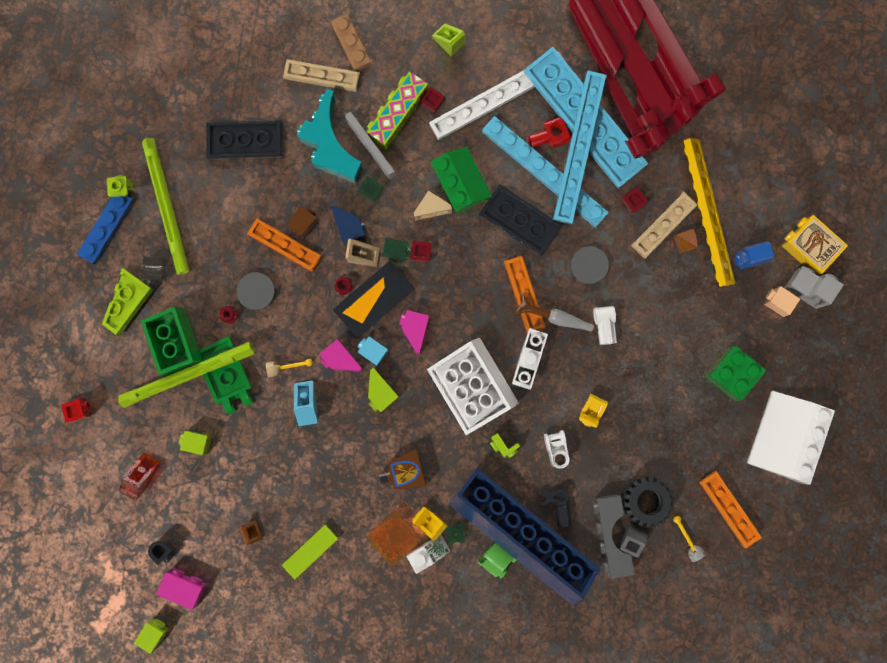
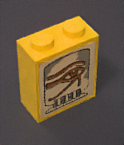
[782,215,848,276]

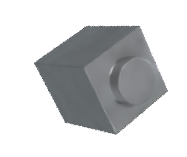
[620,522,649,558]

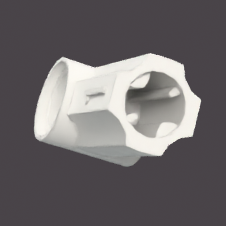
[593,306,617,345]

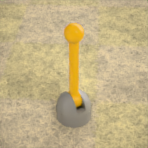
[673,516,706,562]

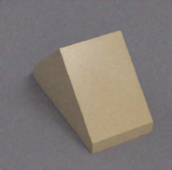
[414,191,452,221]
[345,239,380,267]

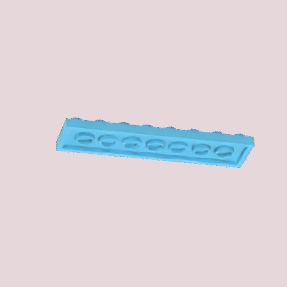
[523,47,648,188]

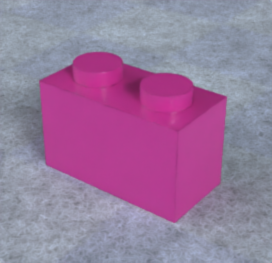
[156,568,206,610]

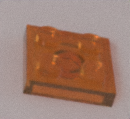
[366,511,421,567]

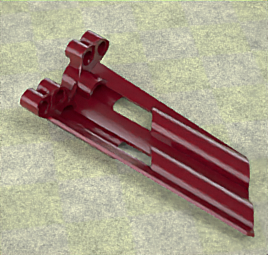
[568,0,726,159]

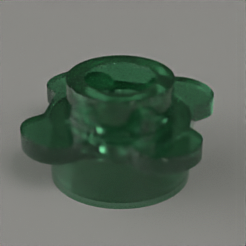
[445,524,466,545]

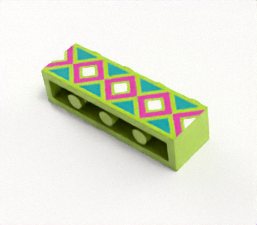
[366,72,428,150]

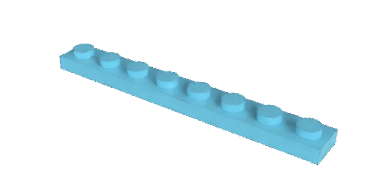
[553,71,606,224]
[482,116,609,228]

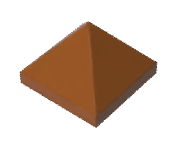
[239,520,262,545]

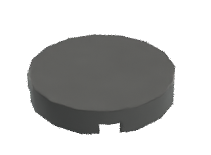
[570,246,609,284]
[237,272,275,310]

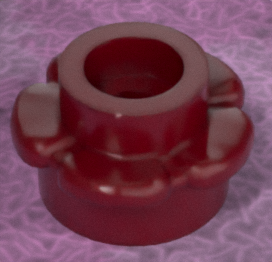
[334,277,353,295]
[219,305,238,324]

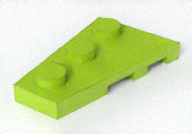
[102,268,153,336]

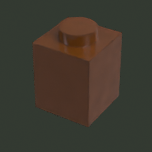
[287,206,318,239]

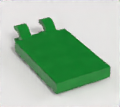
[199,336,254,415]

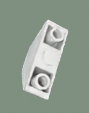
[512,328,548,390]

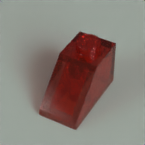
[119,453,161,501]

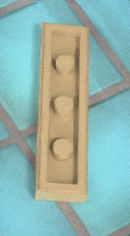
[283,59,360,92]
[631,192,698,259]

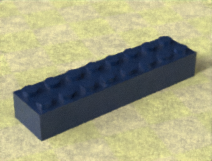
[448,468,601,606]

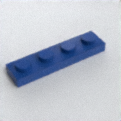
[77,196,134,264]

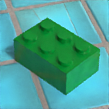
[140,307,203,375]

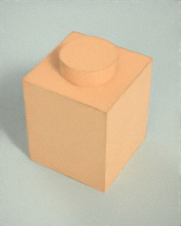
[764,286,800,317]

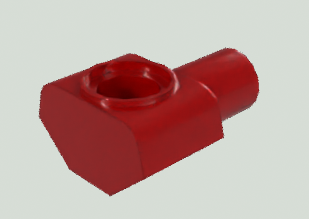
[528,117,571,148]

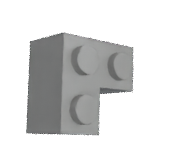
[784,266,843,309]

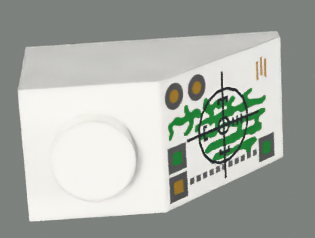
[406,534,450,574]

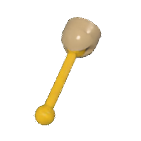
[266,359,313,378]

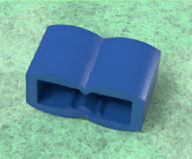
[735,241,774,269]

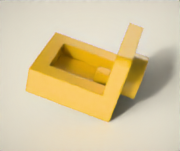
[579,393,608,428]
[412,507,447,541]

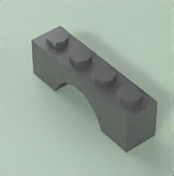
[592,494,635,579]

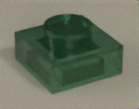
[357,176,384,203]

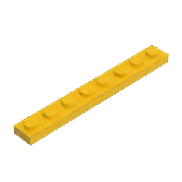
[684,138,736,287]

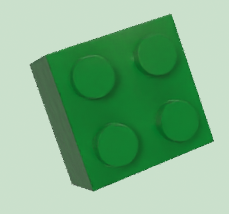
[705,346,766,401]

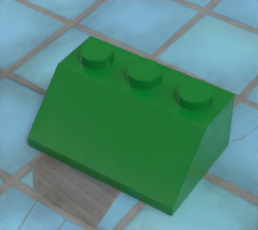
[430,147,493,215]

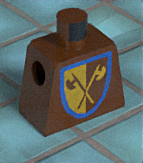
[379,450,426,490]

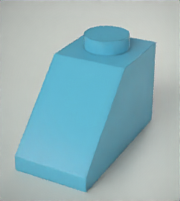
[294,381,318,426]

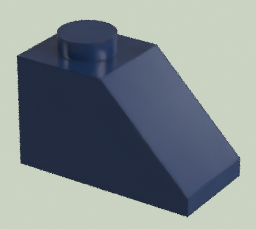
[331,205,368,246]

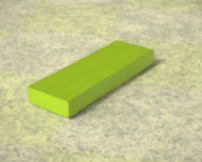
[282,524,339,580]

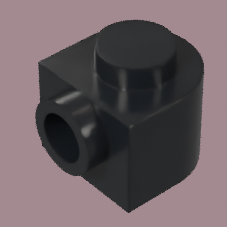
[148,539,176,565]

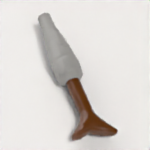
[515,294,594,332]

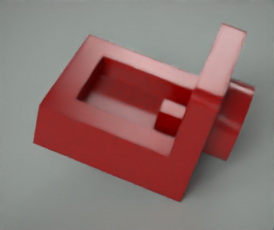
[61,398,91,423]

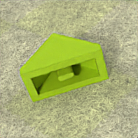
[432,24,465,57]

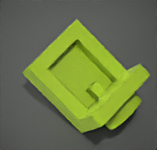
[107,175,134,197]
[490,433,520,458]

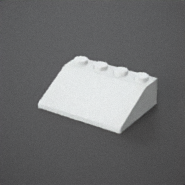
[427,337,519,435]
[747,391,835,485]

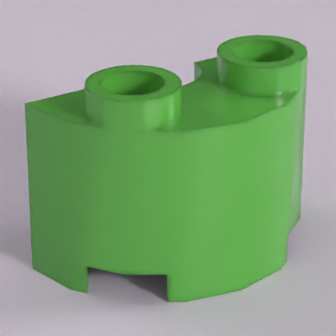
[477,542,516,578]

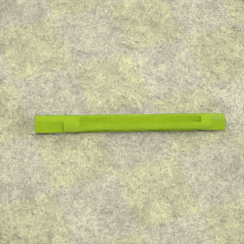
[142,138,189,275]
[118,341,255,408]

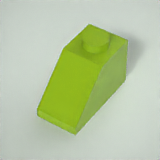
[368,368,399,412]

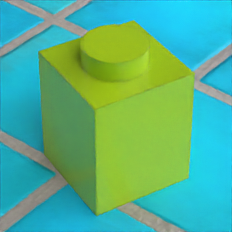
[179,431,212,455]
[134,619,169,654]

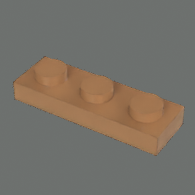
[330,14,371,71]

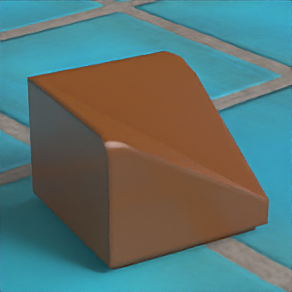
[673,229,698,254]

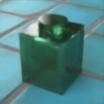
[382,238,411,263]

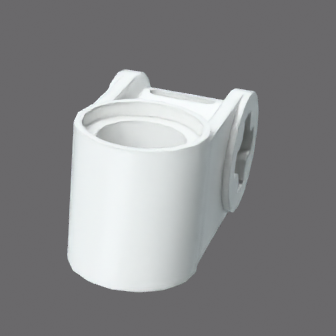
[544,430,569,469]

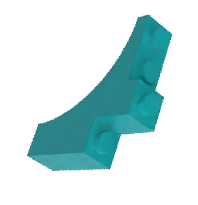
[297,89,363,184]

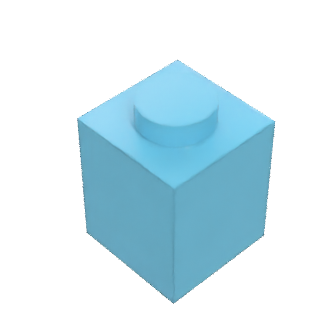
[358,337,389,366]

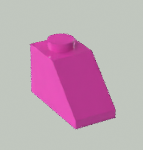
[400,310,429,354]
[320,339,363,372]

